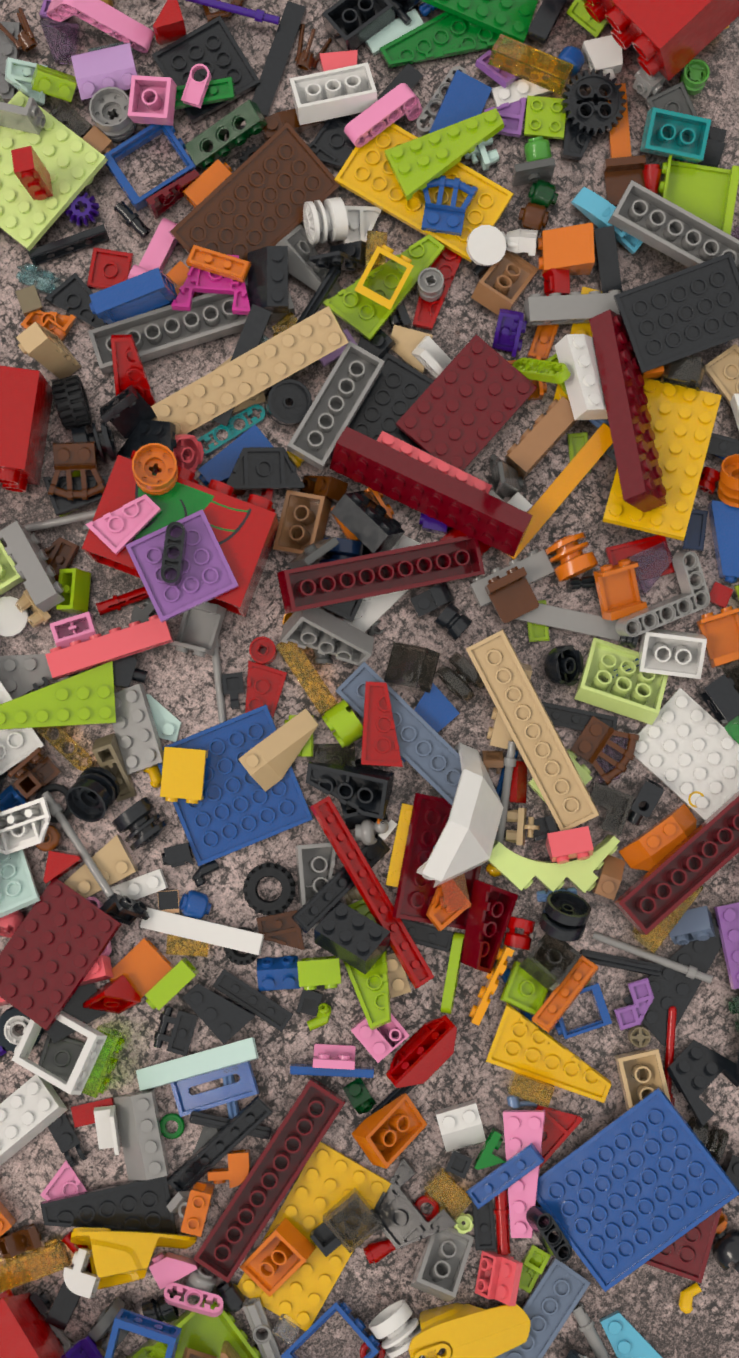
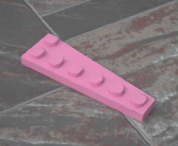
[503,1110,545,1238]

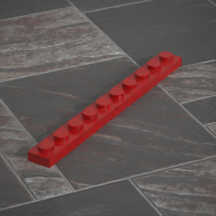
[310,796,434,989]

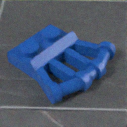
[421,175,478,236]

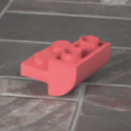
[475,1251,523,1306]

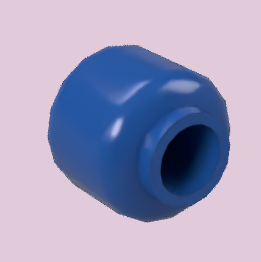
[555,46,585,77]
[179,890,211,919]

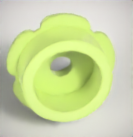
[454,1212,474,1234]

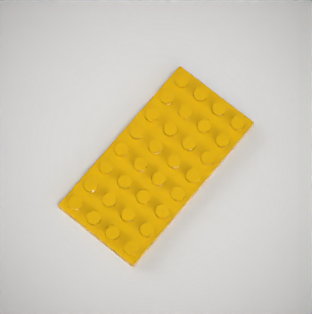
[334,123,514,262]
[602,379,722,541]
[237,1141,391,1331]

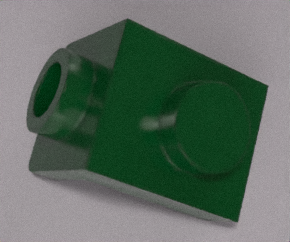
[343,1078,377,1114]

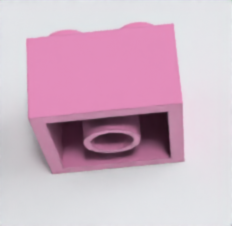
[128,75,177,126]

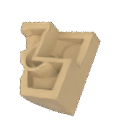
[390,325,433,374]

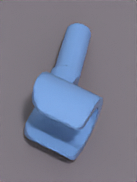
[507,1095,537,1108]

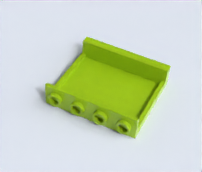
[658,155,739,235]

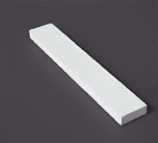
[140,907,265,955]

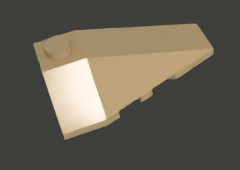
[238,709,318,792]

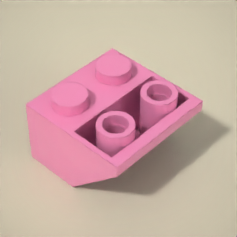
[50,611,98,649]
[351,1013,410,1063]

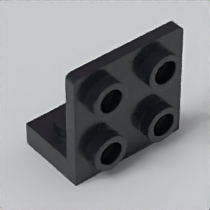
[309,240,367,271]
[100,384,156,439]

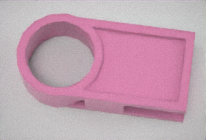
[181,64,211,109]

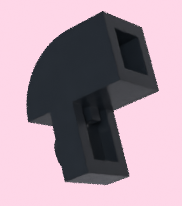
[410,582,455,618]

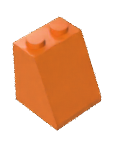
[537,223,595,275]

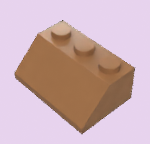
[273,490,332,561]

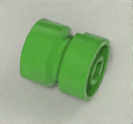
[679,59,710,95]

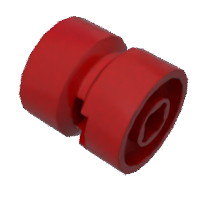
[249,636,277,665]
[503,916,535,950]

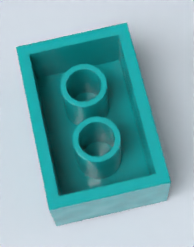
[640,107,711,164]

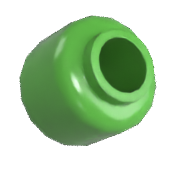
[524,136,552,162]

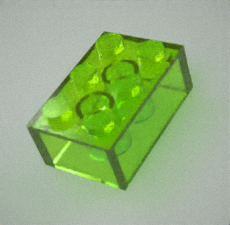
[82,1024,126,1098]

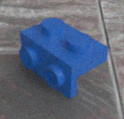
[257,956,300,991]

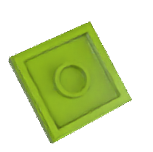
[500,961,553,1016]

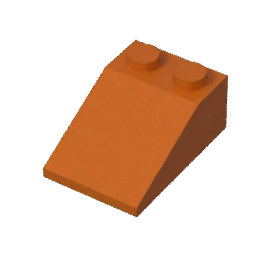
[351,1093,428,1169]
[240,1218,316,1297]

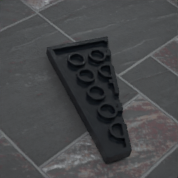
[622,917,722,1048]
[40,1176,177,1234]

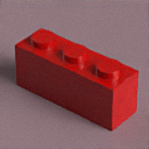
[11,146,53,200]

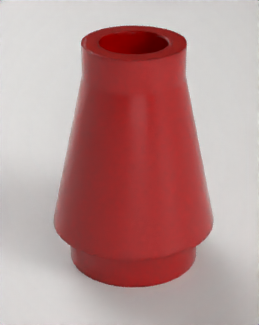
[642,164,662,194]
[363,1239,396,1264]

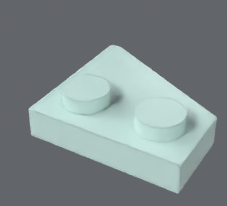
[146,694,182,742]

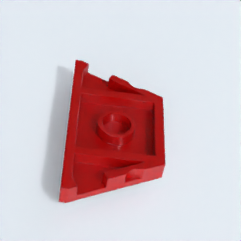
[534,1104,583,1169]

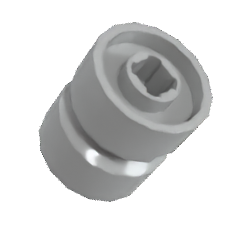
[417,267,444,302]

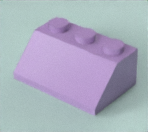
[71,43,138,100]

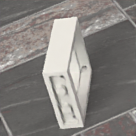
[12,1011,107,1095]

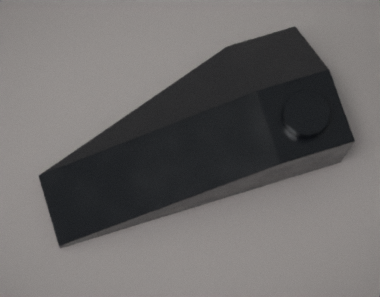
[306,762,394,819]

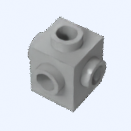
[632,68,666,99]

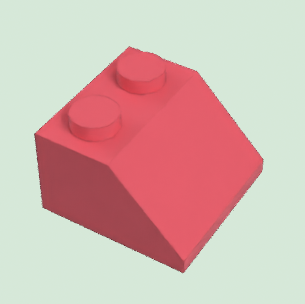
[545,826,594,864]

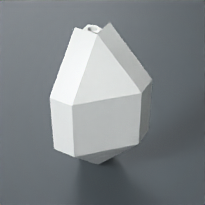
[416,743,504,888]

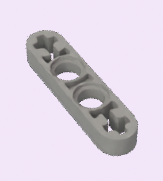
[416,66,467,135]

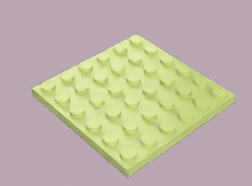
[0,91,108,251]

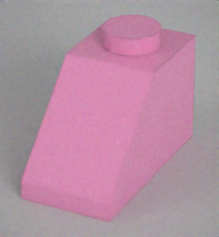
[149,1252,199,1290]

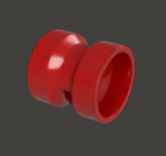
[698,467,720,494]

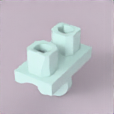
[464,137,499,172]

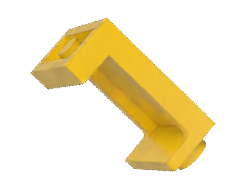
[160,747,208,804]

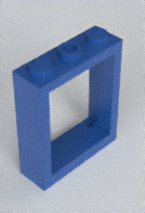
[104,124,197,212]
[89,268,177,324]
[281,1300,381,1358]
[105,1308,182,1358]

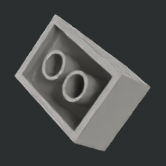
[410,1227,474,1302]

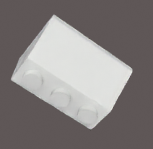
[639,629,707,679]

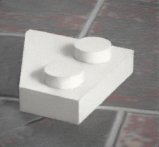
[343,206,381,244]

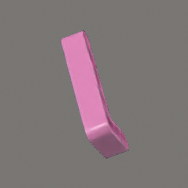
[46,0,154,53]

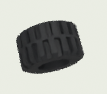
[51,375,92,430]
[243,863,296,915]

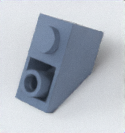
[669,906,715,945]

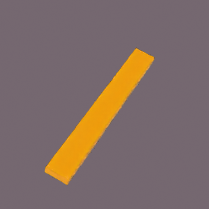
[507,423,613,560]

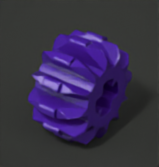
[65,192,100,228]

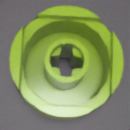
[321,699,363,748]

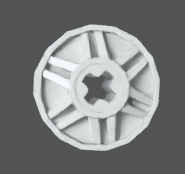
[303,197,348,245]
[369,1299,421,1358]

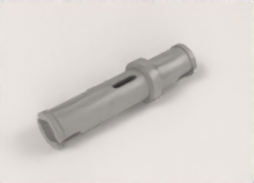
[572,1303,611,1358]

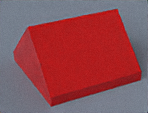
[153,0,187,45]
[43,850,83,884]
[83,975,141,1014]

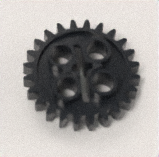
[561,69,627,136]

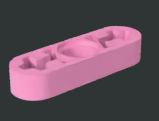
[164,1283,224,1317]

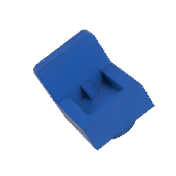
[0,785,28,811]

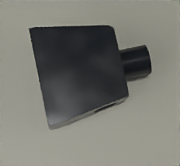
[113,656,148,688]
[627,776,664,826]

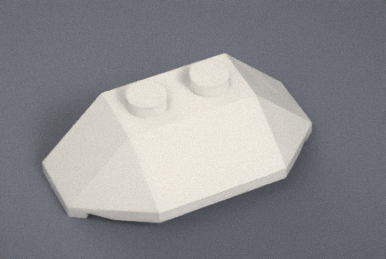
[0,797,51,855]

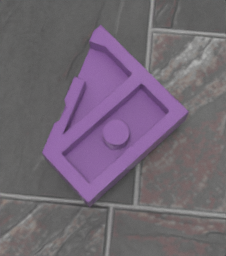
[475,50,530,88]
[484,97,526,138]

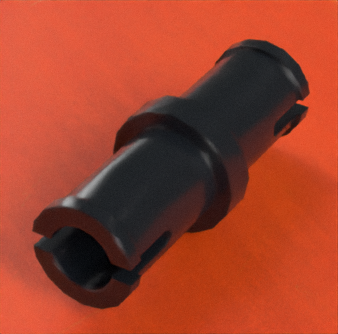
[114,201,151,239]

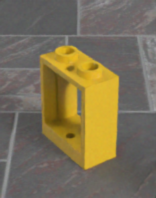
[355,244,414,310]

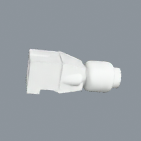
[501,228,538,256]

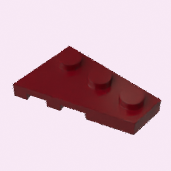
[145,169,200,219]

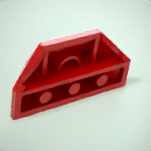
[386,1015,457,1088]

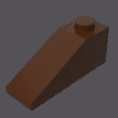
[261,109,323,141]

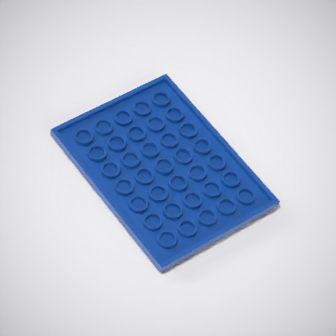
[537,1087,739,1292]

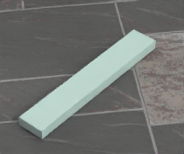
[136,1037,259,1091]

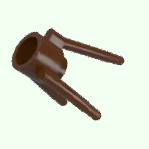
[0,7,38,52]
[295,24,332,71]

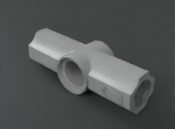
[242,1297,282,1358]

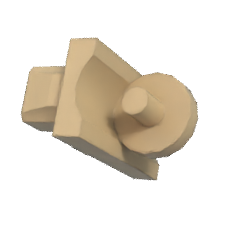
[15,589,52,628]
[506,808,540,846]

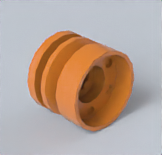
[132,443,178,495]
[717,454,739,508]
[545,532,598,582]

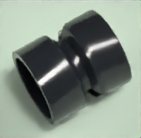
[434,602,473,641]
[142,1293,179,1323]

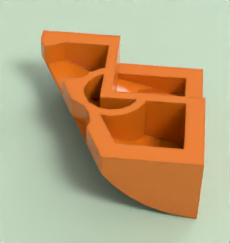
[20,310,76,342]

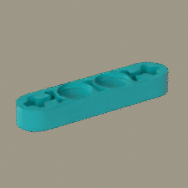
[197,404,266,456]

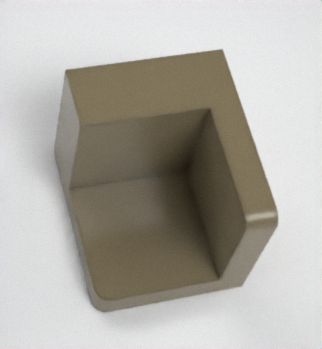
[15,285,43,317]

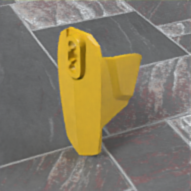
[71,1227,197,1290]
[408,1303,530,1358]

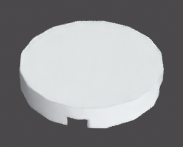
[466,225,506,266]
[0,596,29,637]

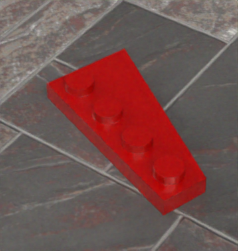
[111,334,156,406]
[245,660,287,718]
[361,681,403,767]

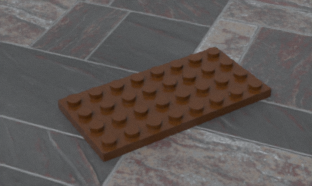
[169,122,340,261]

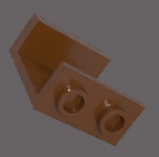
[603,155,646,207]

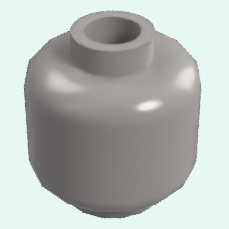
[186,1266,216,1300]

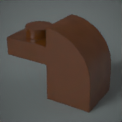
[13,756,62,799]
[0,1224,42,1259]

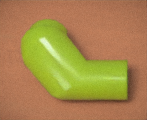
[307,1003,332,1031]

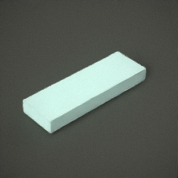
[365,9,424,56]

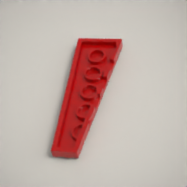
[413,248,462,330]

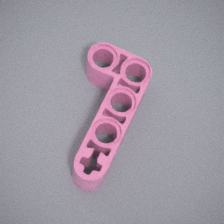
[344,83,422,148]
[128,218,177,279]

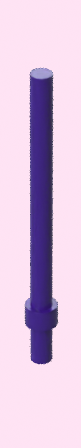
[185,0,280,25]

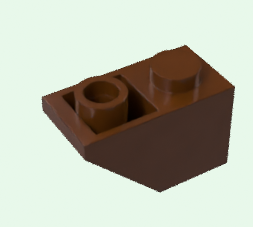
[300,475,348,503]

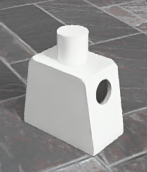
[581,35,623,83]

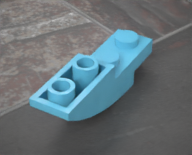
[570,187,643,254]

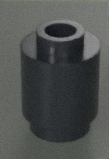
[215,1281,246,1312]

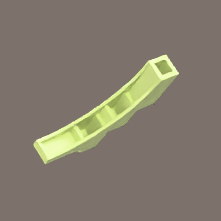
[487,834,620,893]

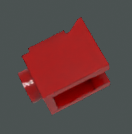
[542,268,570,296]

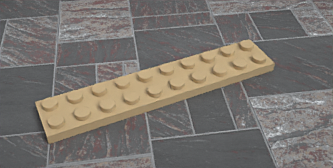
[151,306,349,435]
[466,629,600,831]

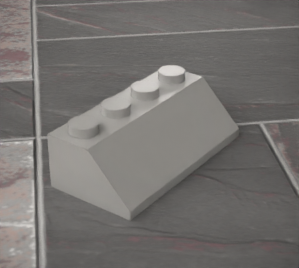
[113,1089,170,1181]

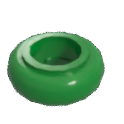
[160,1113,185,1139]

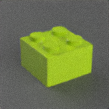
[297,956,342,990]

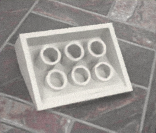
[555,334,608,420]

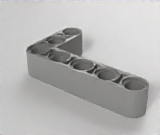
[615,551,710,637]

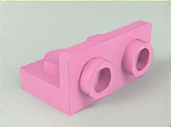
[313,1044,356,1070]

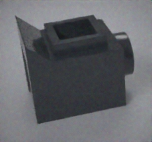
[161,842,195,868]

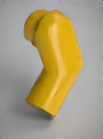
[679,1282,702,1314]

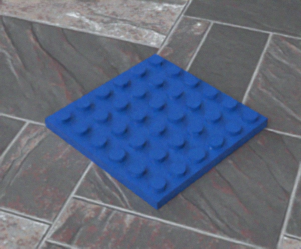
[158,705,313,866]

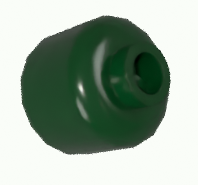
[527,180,559,209]

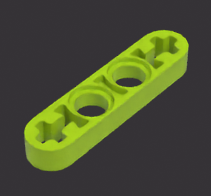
[512,357,571,384]
[441,932,465,1014]

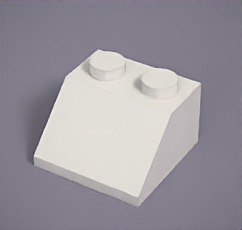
[435,1100,486,1152]

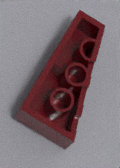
[460,879,518,973]

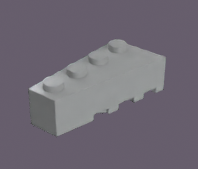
[280,608,374,666]

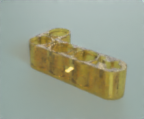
[34,726,95,771]

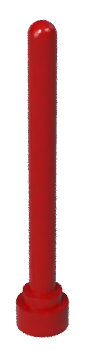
[664,1006,677,1107]

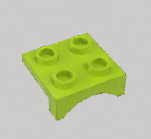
[524,95,566,140]

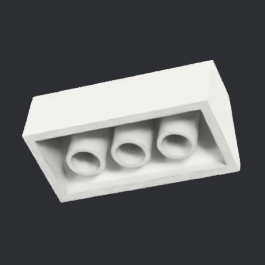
[289,62,377,125]

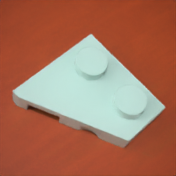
[5,57,47,106]

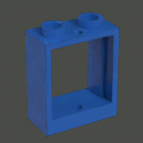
[555,982,612,1039]

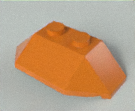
[618,803,697,871]

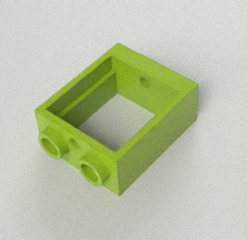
[145,957,199,1010]

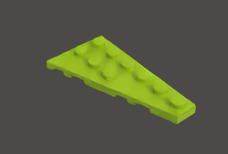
[385,108,504,201]
[322,234,445,341]
[0,661,116,730]
[343,899,391,1030]

